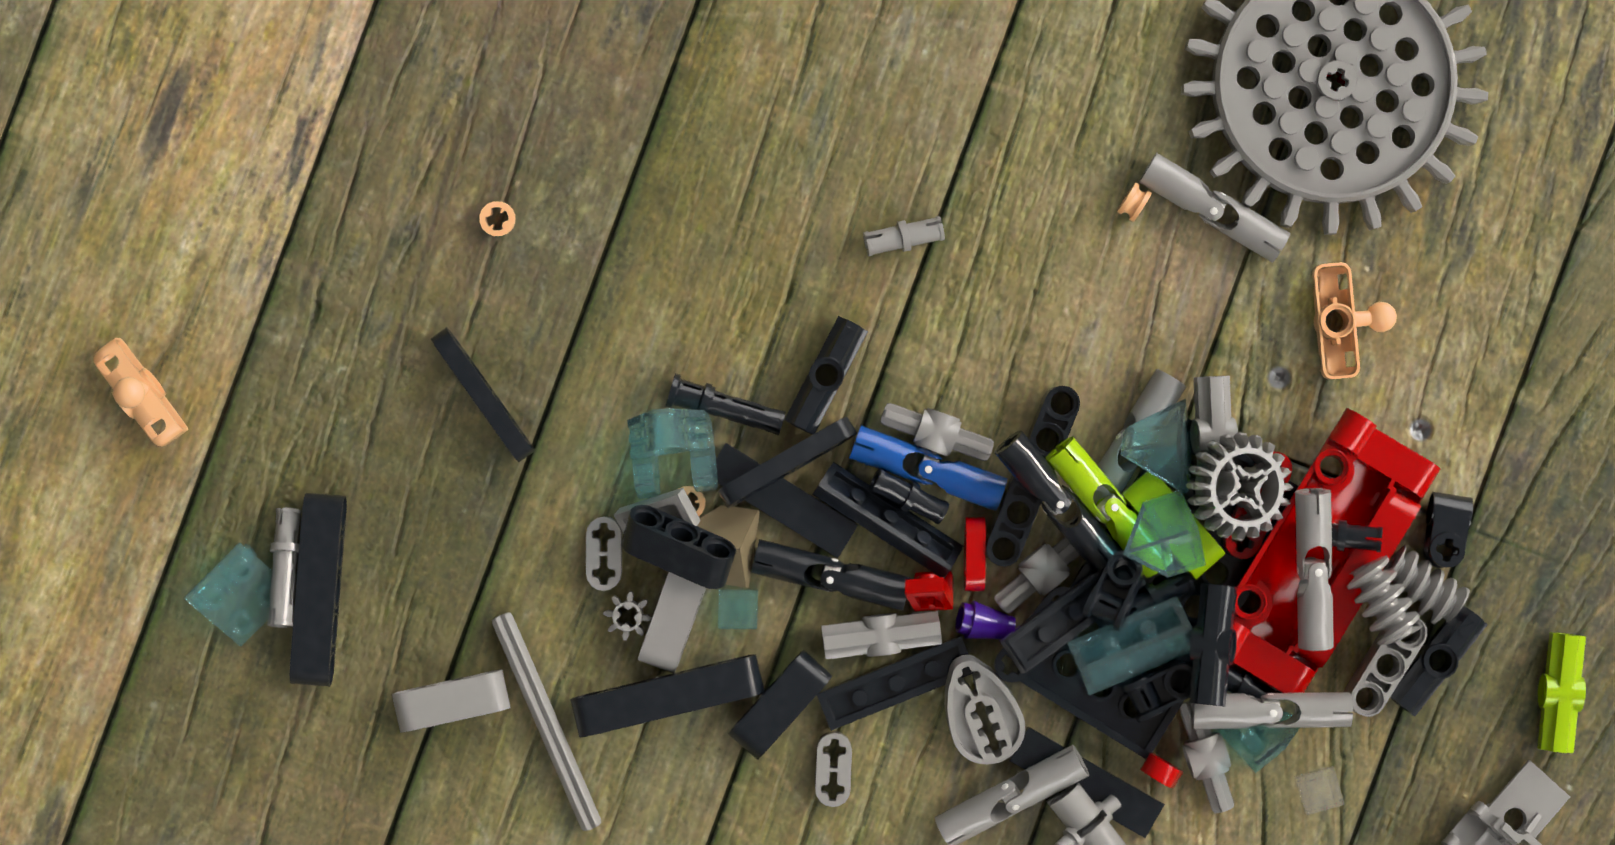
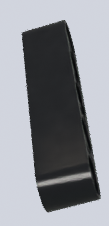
[986,386,1080,567]
[289,493,347,687]
[570,654,765,738]

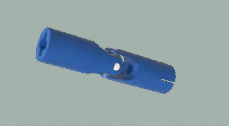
[849,426,1008,511]

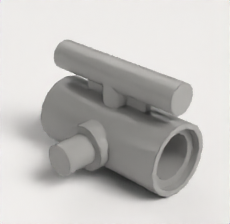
[1046,782,1126,845]

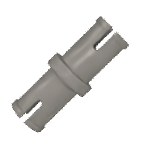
[863,216,945,256]

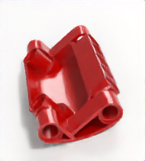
[1233,408,1441,693]

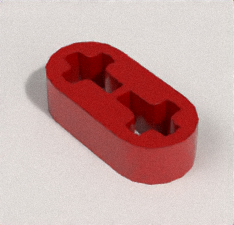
[964,517,986,592]
[1140,753,1183,789]

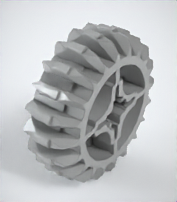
[1185,432,1293,540]

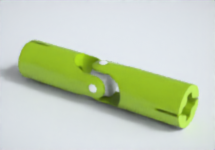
[1046,436,1173,578]

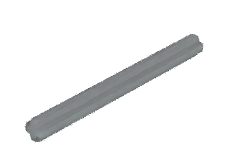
[492,612,601,831]

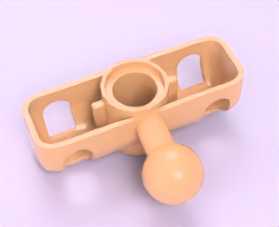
[1312,262,1397,380]
[93,338,188,447]

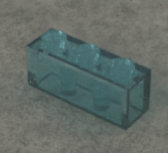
[1067,596,1192,695]

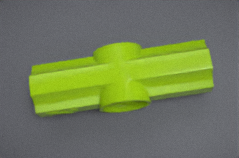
[1537,632,1586,753]

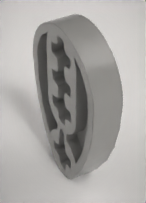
[944,655,1025,765]

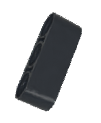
[621,505,736,589]
[728,650,833,760]

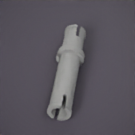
[267,508,301,628]

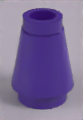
[955,600,1016,639]

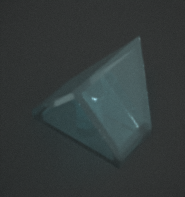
[1120,399,1192,494]
[1123,490,1206,578]
[1216,712,1300,773]

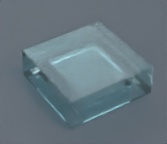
[718,589,758,629]

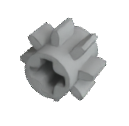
[603,591,653,640]

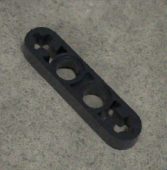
[431,327,535,462]
[717,417,857,508]

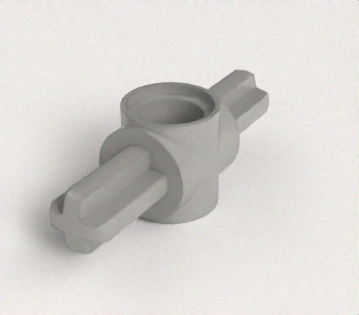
[881,403,994,461]
[994,537,1079,613]
[1180,700,1234,813]

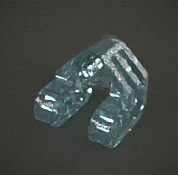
[627,408,718,499]

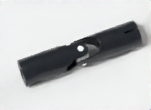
[995,431,1121,572]
[751,539,911,611]

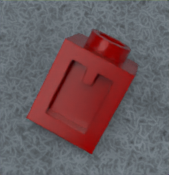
[905,571,954,612]

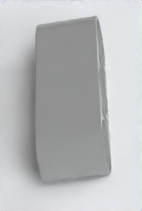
[638,572,706,674]
[1344,618,1427,717]
[392,669,511,733]

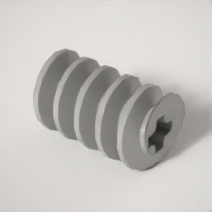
[1384,545,1470,624]
[1346,555,1423,646]

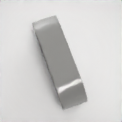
[586,516,622,591]
[815,731,852,807]

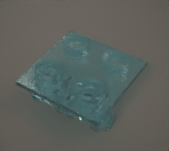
[184,542,296,646]

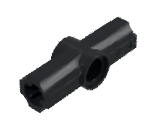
[784,316,868,435]
[1189,584,1237,707]
[1390,605,1488,717]

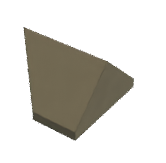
[697,505,760,588]

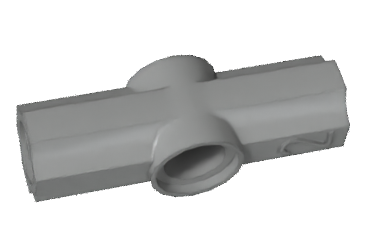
[1190,376,1238,488]
[821,610,942,659]

